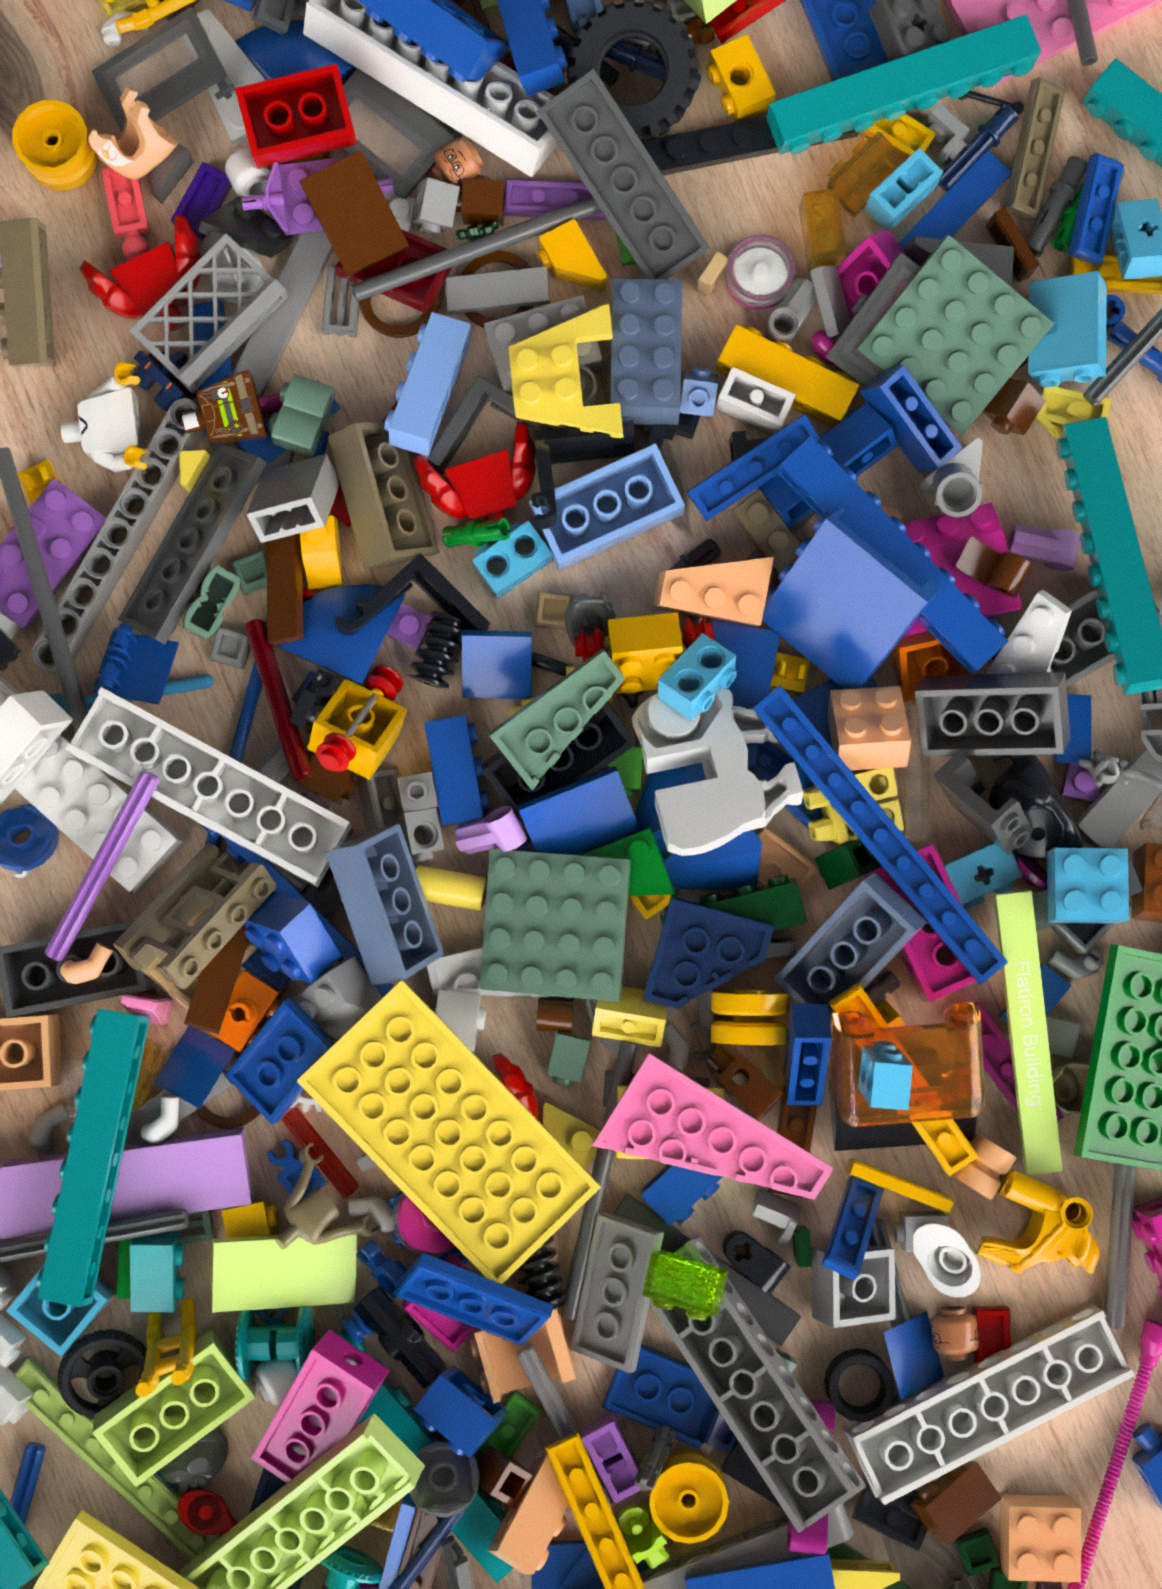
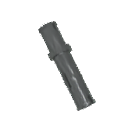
[1025,156,1088,257]

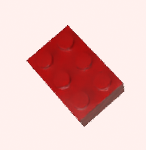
[235,64,358,169]

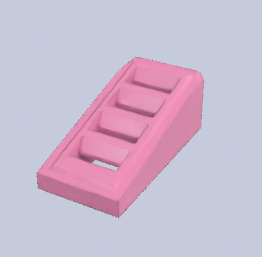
[121,993,173,1025]

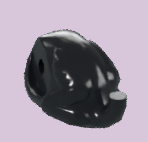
[989,755,1083,860]

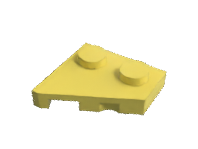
[1034,387,1112,439]
[543,1101,601,1170]

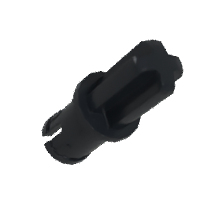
[668,539,721,570]

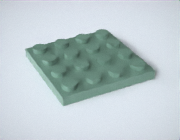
[856,234,1054,435]
[480,849,631,1002]

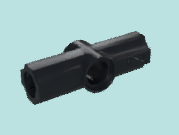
[355,1285,448,1389]

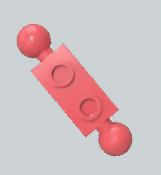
[101,138,150,261]

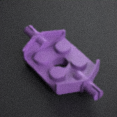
[241,153,394,235]

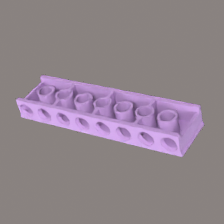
[0,1127,255,1239]

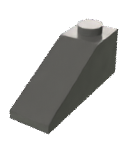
[904,236,1014,287]

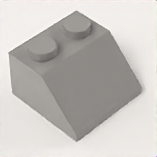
[293,956,382,1041]
[811,1245,896,1328]

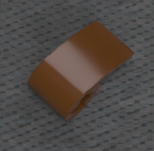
[955,536,1032,598]
[536,997,574,1033]

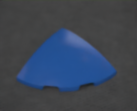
[235,20,357,85]
[276,584,406,686]

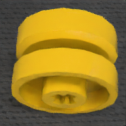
[12,100,99,191]
[710,989,788,1045]
[648,1449,729,1544]

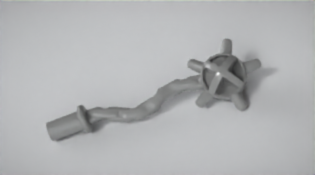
[1078,749,1162,790]

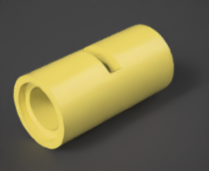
[416,865,487,911]

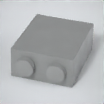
[246,454,340,543]

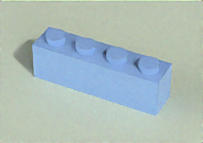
[384,312,471,457]

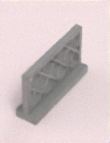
[129,233,288,394]

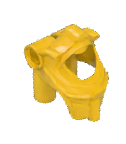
[976,1168,1100,1275]

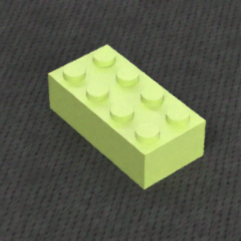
[92,1328,256,1487]

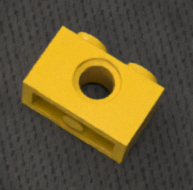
[706,34,776,122]

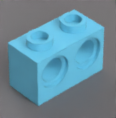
[864,148,943,231]
[472,520,553,600]
[658,633,737,721]
[858,1041,913,1110]

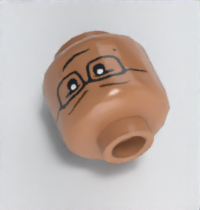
[431,138,484,190]
[931,1306,979,1361]

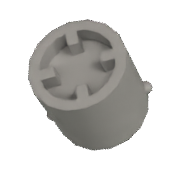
[931,463,983,517]

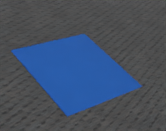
[154,1026,235,1109]
[883,1311,944,1400]

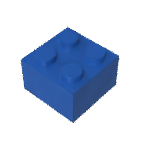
[244,891,342,984]
[413,1365,509,1458]

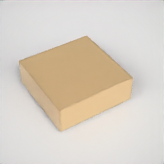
[697,251,728,297]
[535,591,573,630]

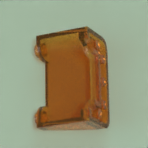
[831,1002,985,1126]

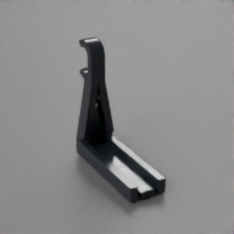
[531,421,635,529]
[334,553,490,635]

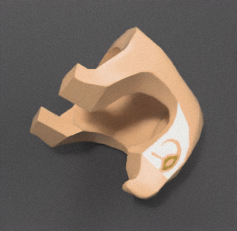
[88,86,178,180]

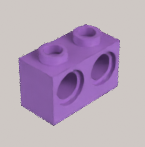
[581,1412,641,1504]

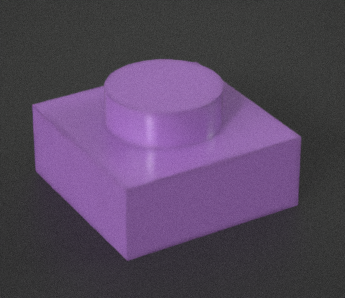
[387,604,433,650]
[1060,763,1100,804]

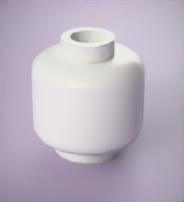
[225,147,272,197]
[252,1360,298,1406]

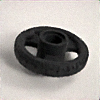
[58,1329,147,1419]

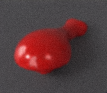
[177,1489,239,1535]

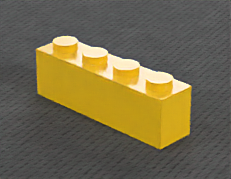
[716,324,859,428]

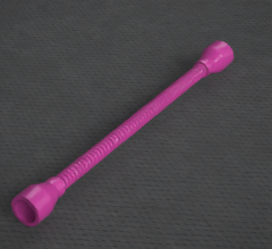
[1067,1319,1162,1589]

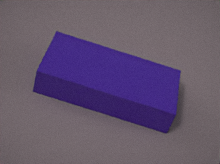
[171,162,232,240]

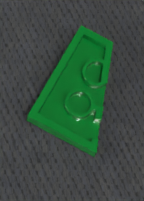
[582,828,676,896]

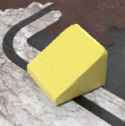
[179,450,210,493]

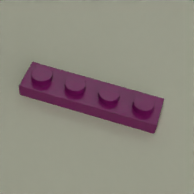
[950,1002,1064,1122]

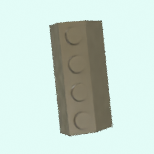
[0,218,55,367]
[328,422,440,570]

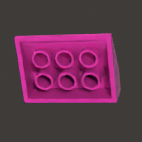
[903,503,1022,637]

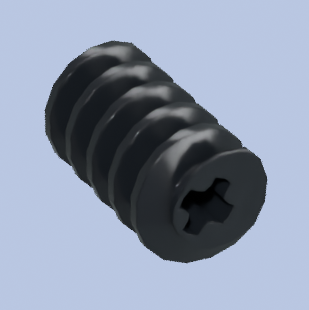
[407,611,465,688]
[516,1235,566,1309]

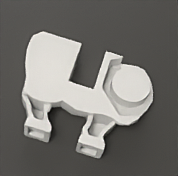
[632,688,803,856]

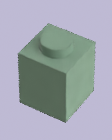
[546,1032,591,1087]

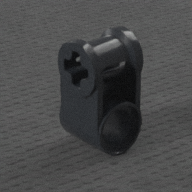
[722,1230,791,1295]

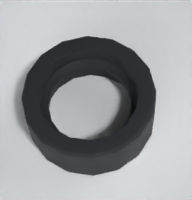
[824,1348,895,1423]

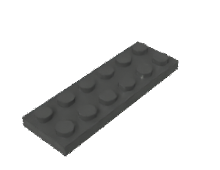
[536,68,711,280]
[118,443,268,645]

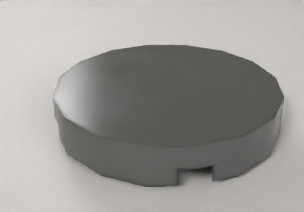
[409,1441,479,1517]

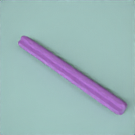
[45,770,159,961]

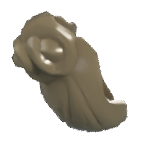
[1052,1057,1091,1114]

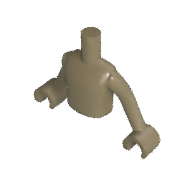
[275,1143,381,1250]

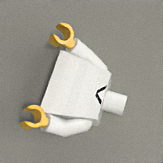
[61,362,148,473]

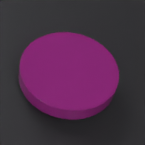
[1014,854,1047,890]

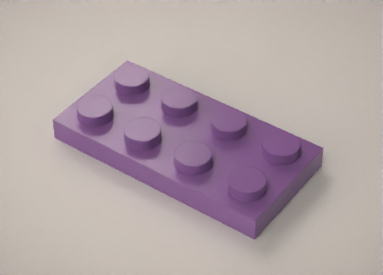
[0,478,107,630]

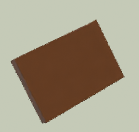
[299,150,409,278]

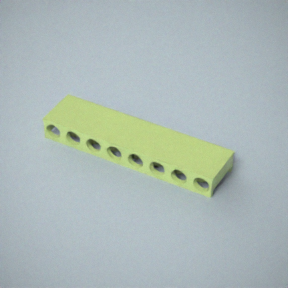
[179,1413,425,1589]

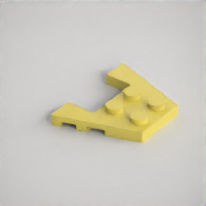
[508,304,623,438]

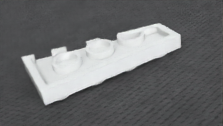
[184,9,266,146]
[986,590,1072,674]
[427,947,571,998]

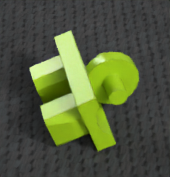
[617,1499,669,1569]

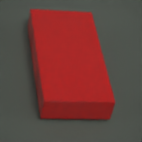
[972,1306,1011,1364]

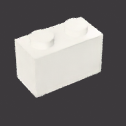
[716,367,796,434]

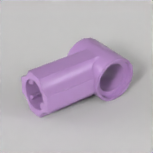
[1007,524,1080,571]
[455,806,527,854]

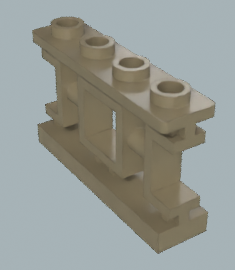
[113,843,276,990]

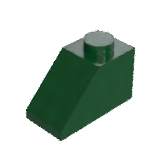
[814,840,881,890]

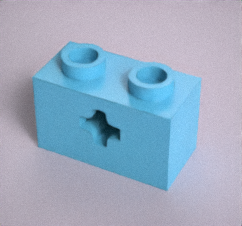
[1109,199,1162,280]
[944,842,1023,909]

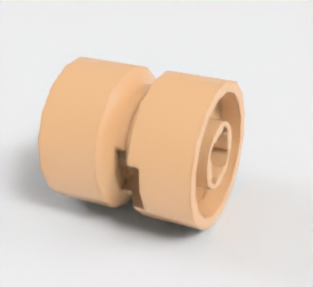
[952,1133,1017,1200]

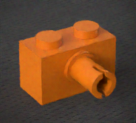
[208,969,284,1052]

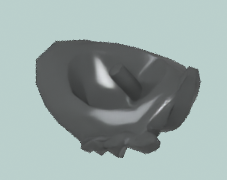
[564,591,616,659]
[160,1431,228,1493]

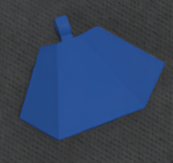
[630,763,763,890]

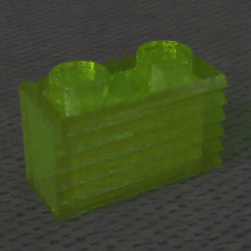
[642,1250,728,1321]

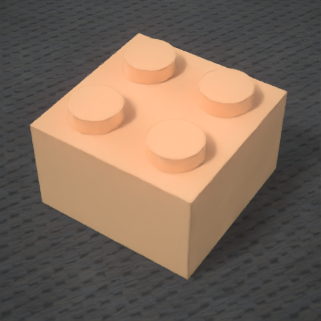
[827,686,911,771]
[0,1014,63,1090]
[999,1494,1081,1582]

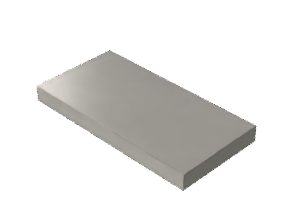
[570,1211,664,1373]

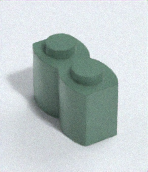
[268,374,335,457]
[182,566,240,640]

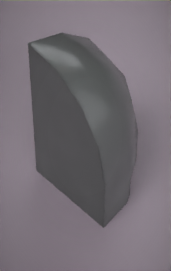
[148,143,194,204]

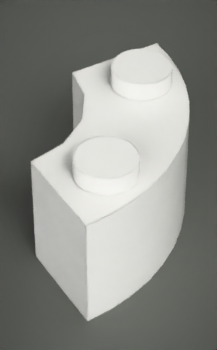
[435,990,486,1060]

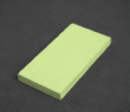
[211,1234,357,1313]

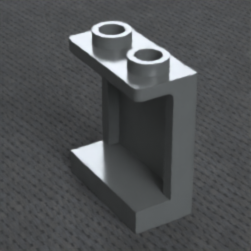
[934,751,1033,855]

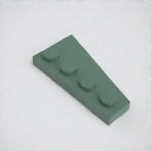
[489,648,625,790]

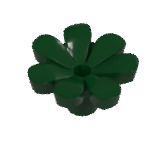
[456,221,499,241]

